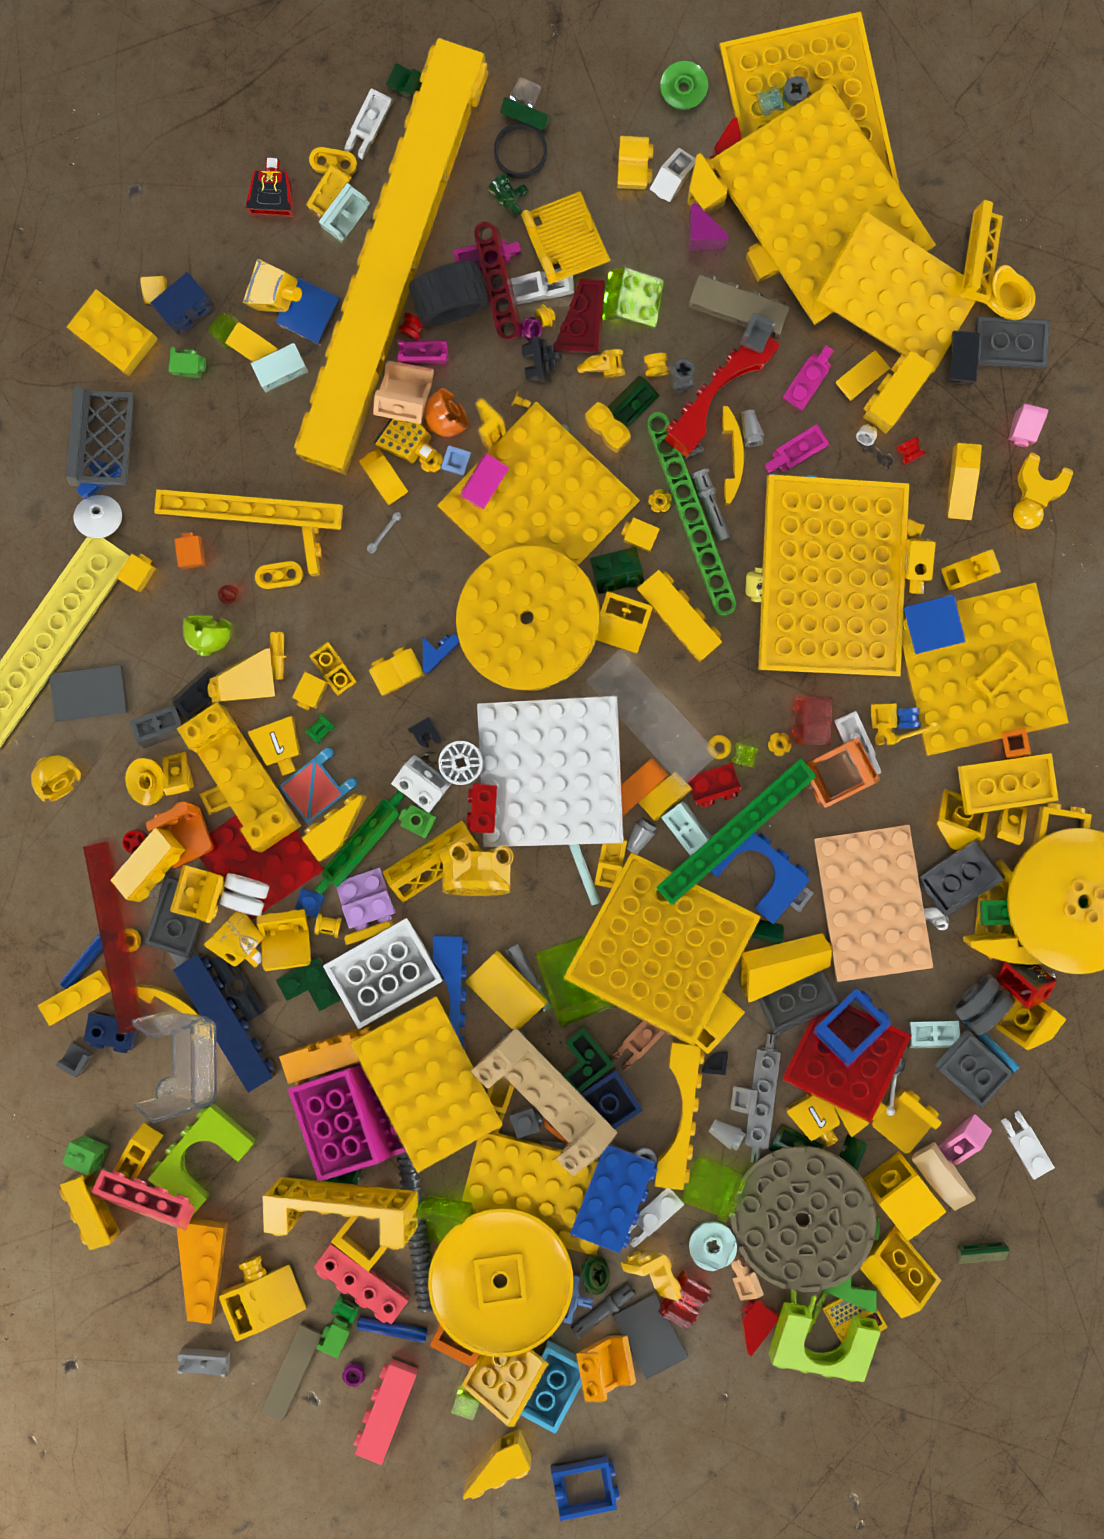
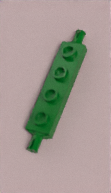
[314,790,406,895]

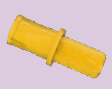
[270,632,286,679]

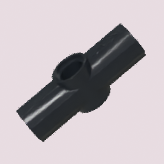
[209,956,266,1022]

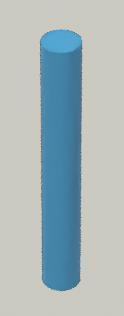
[962,1019,1020,1073]

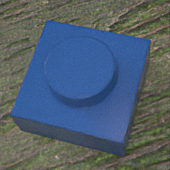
[295,888,325,918]

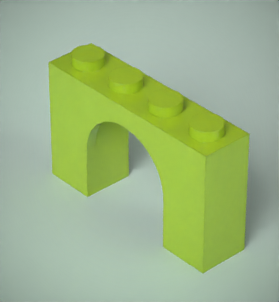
[147,1103,257,1216]
[768,1302,881,1382]

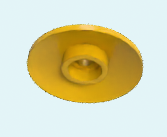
[125,758,165,806]

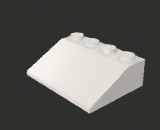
[323,918,444,1029]

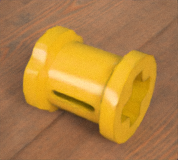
[314,913,342,938]

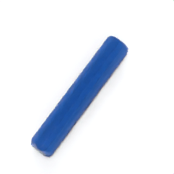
[60,930,113,989]
[357,1316,427,1343]

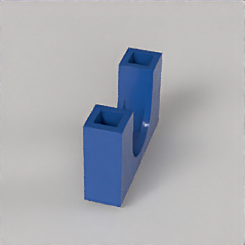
[710,833,810,924]

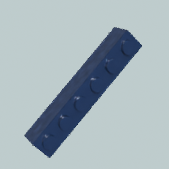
[173,953,276,1093]

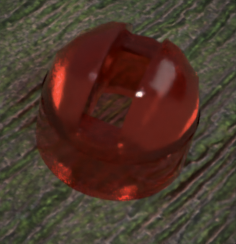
[218,584,238,604]

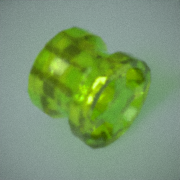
[731,743,759,767]

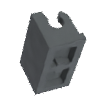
[130,705,184,749]

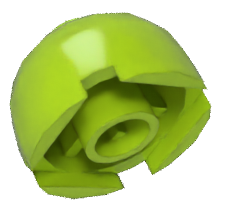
[183,615,232,656]

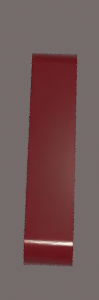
[474,221,522,341]

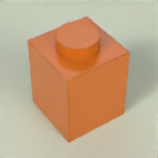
[174,532,206,569]
[1002,728,1031,760]

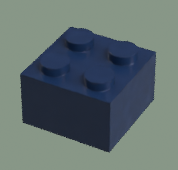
[150,271,214,334]
[579,1066,643,1129]

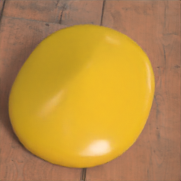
[981,265,1036,320]

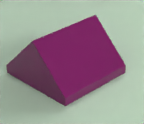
[689,202,729,251]

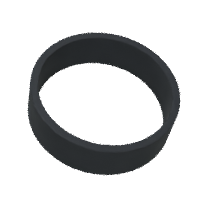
[494,122,547,179]

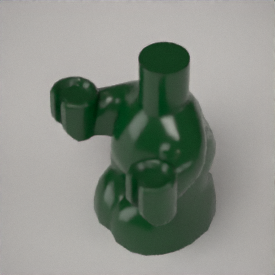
[487,173,529,217]

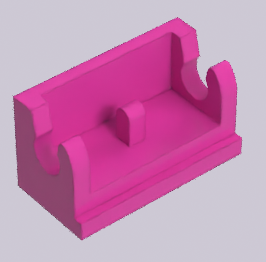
[398,340,448,365]
[459,454,509,509]

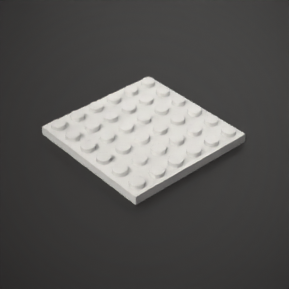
[477,696,623,847]

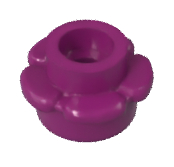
[521,317,542,341]
[342,1363,366,1387]

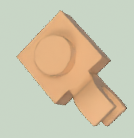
[731,1256,764,1301]

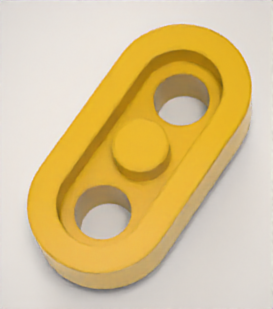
[309,147,358,176]
[255,561,304,590]

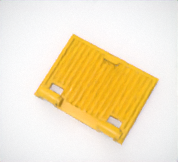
[520,191,610,285]

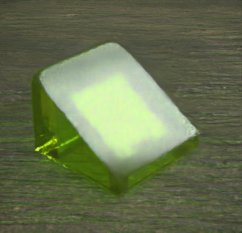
[207,313,236,349]
[451,1389,480,1420]

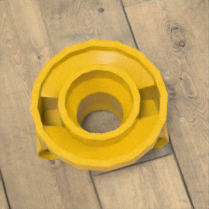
[440,842,513,896]

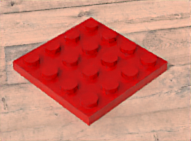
[199,815,324,921]
[782,1001,912,1124]

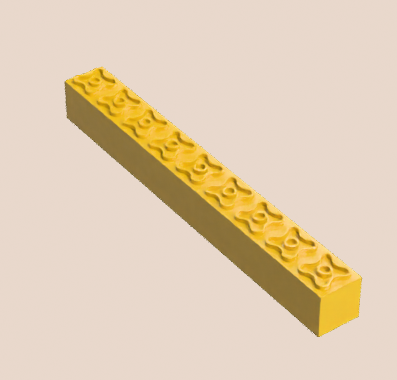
[294,38,489,475]

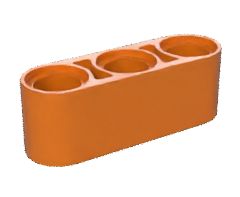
[621,758,668,817]

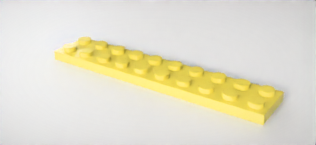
[0,537,129,748]

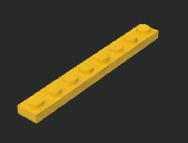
[154,489,343,530]

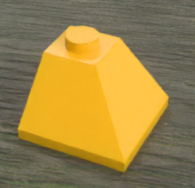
[937,789,989,850]
[994,996,1066,1050]

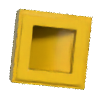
[140,276,168,305]

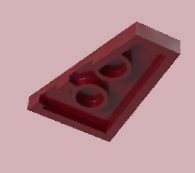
[553,279,605,354]

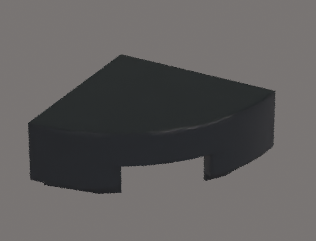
[701,1050,728,1075]

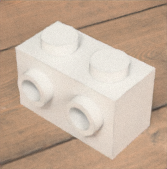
[391,754,452,813]

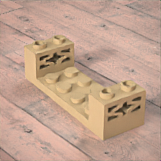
[471,1028,617,1176]

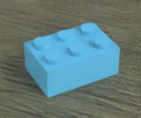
[521,1340,582,1434]

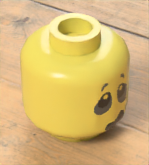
[745,566,763,602]

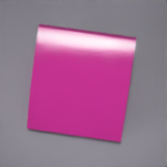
[288,1064,406,1182]

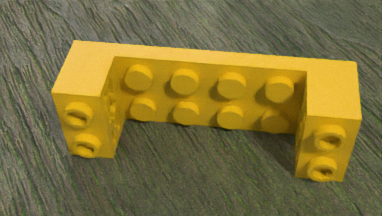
[177,702,301,853]
[263,1177,418,1249]

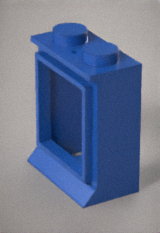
[550,1455,620,1521]

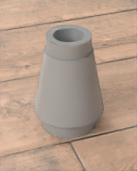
[740,410,765,448]
[626,817,657,855]
[709,1119,746,1151]

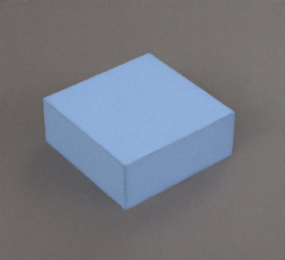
[441,445,471,476]

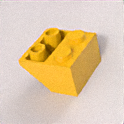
[687,153,728,216]
[596,591,653,654]
[696,992,745,1054]

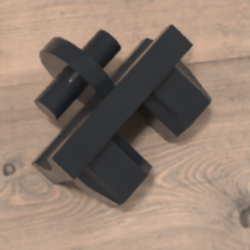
[521,336,562,383]

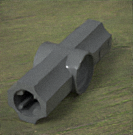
[669,358,696,393]

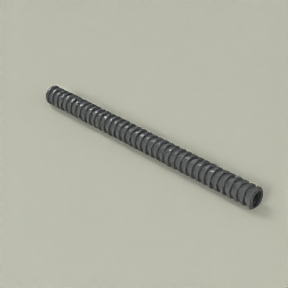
[396,1152,433,1313]

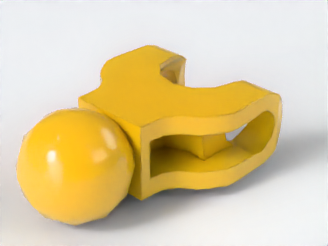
[1013,452,1073,530]

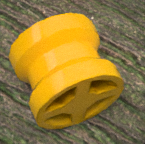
[644,353,670,377]
[238,1255,267,1283]

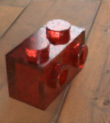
[792,695,832,745]

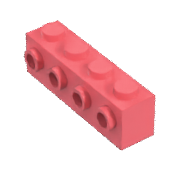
[92,1170,195,1231]
[314,1243,410,1324]
[353,1358,418,1465]

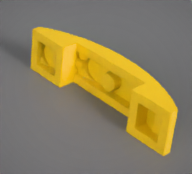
[721,406,744,506]
[129,985,215,1042]

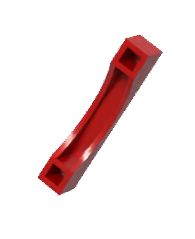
[664,336,780,458]

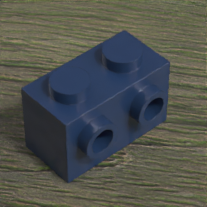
[83,1011,141,1053]

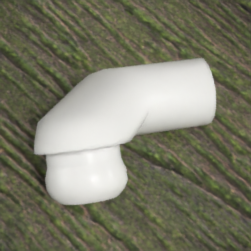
[924,907,949,930]

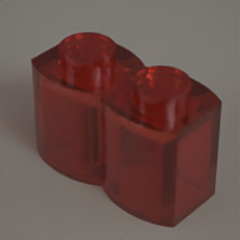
[658,1270,711,1330]

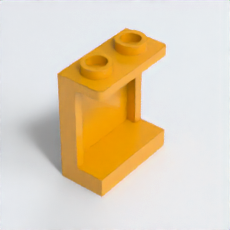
[576,1335,636,1402]

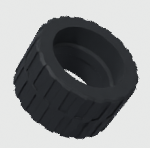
[408,261,489,326]

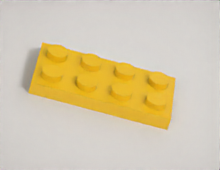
[958,753,1059,815]

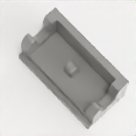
[177,1347,230,1377]

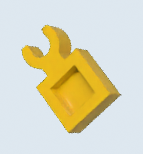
[871,703,898,745]

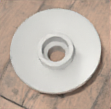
[74,495,122,538]

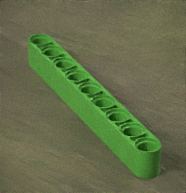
[647,412,736,616]

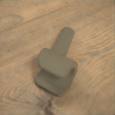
[402,751,437,766]

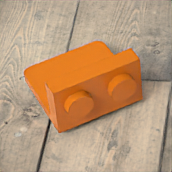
[145,801,213,869]

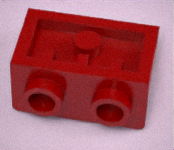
[687,763,742,808]

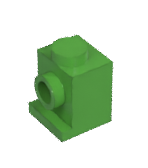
[169,347,207,378]
[399,804,438,839]
[316,1316,352,1358]

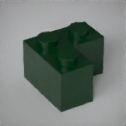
[276,955,342,1012]
[561,1025,614,1093]

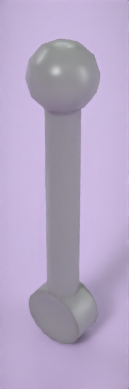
[367,511,402,553]

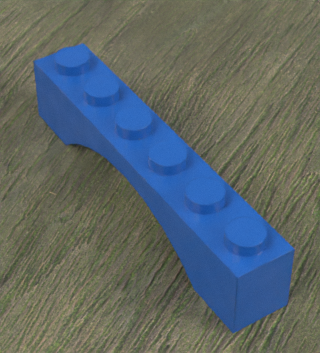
[432,934,468,1048]

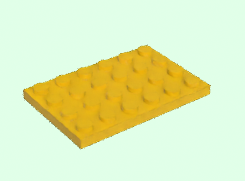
[814,212,983,373]
[350,996,503,1173]
[457,1132,599,1255]

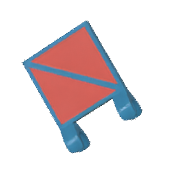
[279,747,358,824]

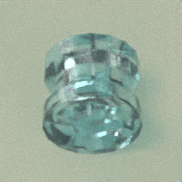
[757,86,784,116]

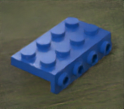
[570,1144,658,1254]

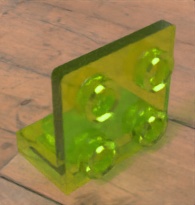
[603,268,664,327]
[416,1196,473,1243]

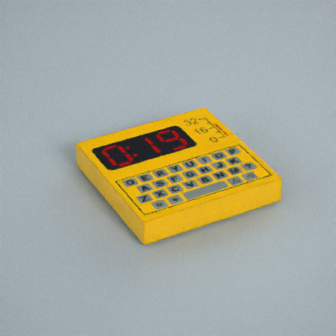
[822,1284,888,1343]

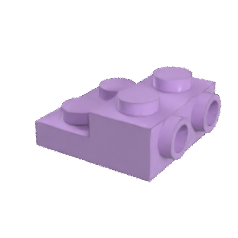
[336,867,396,931]

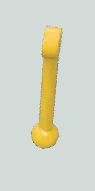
[894,722,940,743]

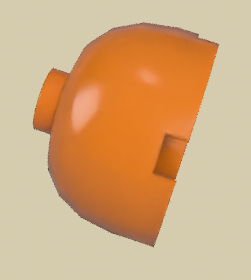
[424,388,469,438]

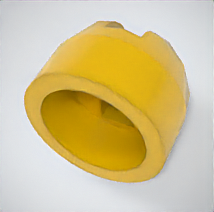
[907,519,925,538]

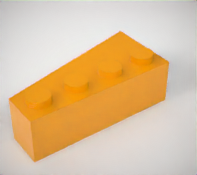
[279,1023,374,1085]
[177,1218,228,1324]

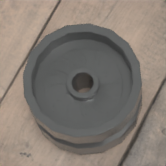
[953,974,1015,1036]

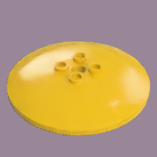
[1008,828,1104,974]
[428,1208,573,1357]

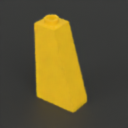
[740,933,833,1003]

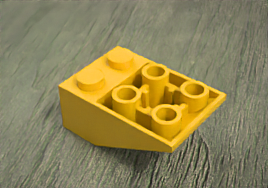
[302,794,367,861]
[218,1264,307,1341]
[463,1429,532,1500]

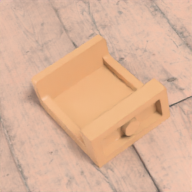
[373,360,434,424]

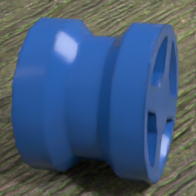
[897,708,921,729]

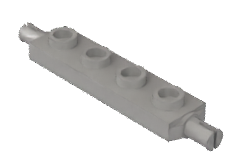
[745,1033,782,1163]

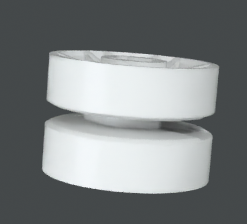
[439,741,483,785]
[218,873,270,916]

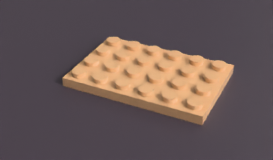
[814,825,934,982]

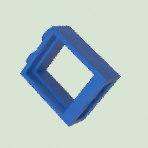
[813,989,891,1067]

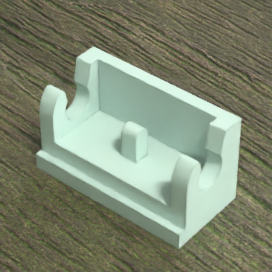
[319,183,371,243]
[251,343,309,392]
[661,799,712,856]
[908,1021,960,1049]

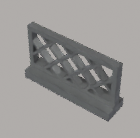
[66,387,134,486]

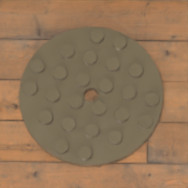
[731,1146,877,1293]

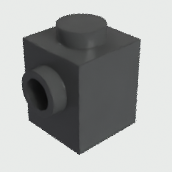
[510,1104,543,1139]

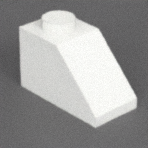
[650,148,696,202]

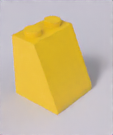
[863,1151,946,1241]

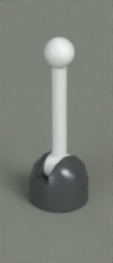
[886,1058,906,1116]

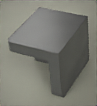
[739,313,775,353]
[56,1041,94,1077]

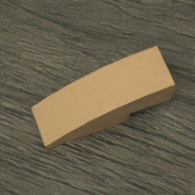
[912,1142,976,1211]

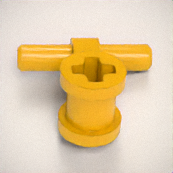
[577,349,625,378]

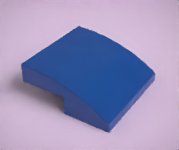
[275,277,341,344]
[904,595,966,654]

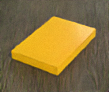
[465,951,548,1030]

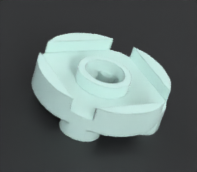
[689,1221,737,1271]

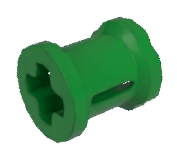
[304,713,336,745]
[331,1294,361,1324]

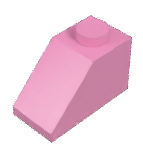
[1008,404,1048,447]
[938,1114,992,1166]

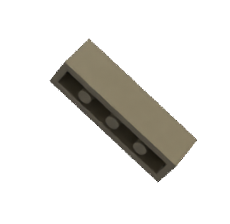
[688,274,790,339]

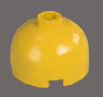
[31,755,81,802]

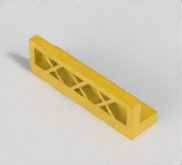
[961,200,1003,304]
[476,399,506,450]
[383,820,482,903]

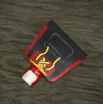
[246,158,294,217]
[996,961,1057,1009]

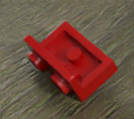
[466,784,497,833]

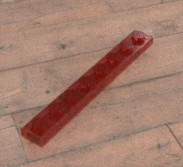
[83,842,145,1035]

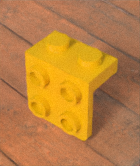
[170,865,225,923]
[257,909,311,971]
[872,1087,942,1154]
[620,1250,681,1301]

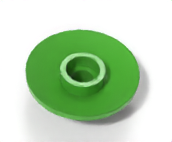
[660,61,708,110]

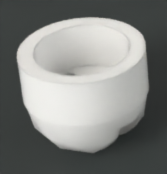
[856,424,877,446]

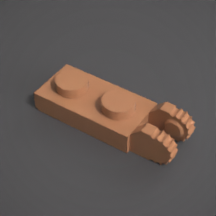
[610,1020,666,1071]

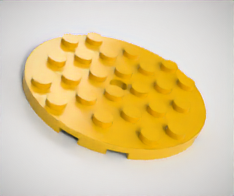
[456,546,600,691]

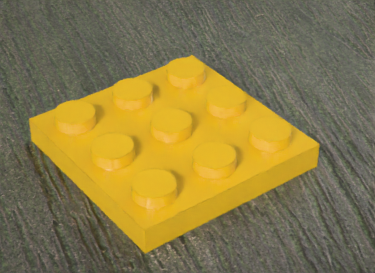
[461,1349,549,1427]

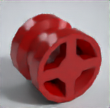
[397,312,425,341]
[896,437,926,465]
[122,830,148,854]

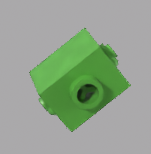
[62,1135,109,1175]

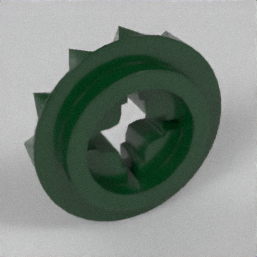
[580,1255,610,1295]

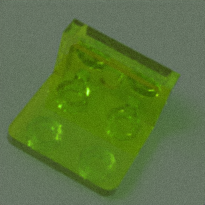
[682,1157,745,1223]

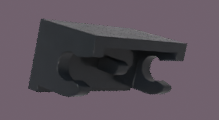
[949,331,980,385]
[172,666,214,720]
[408,717,445,748]

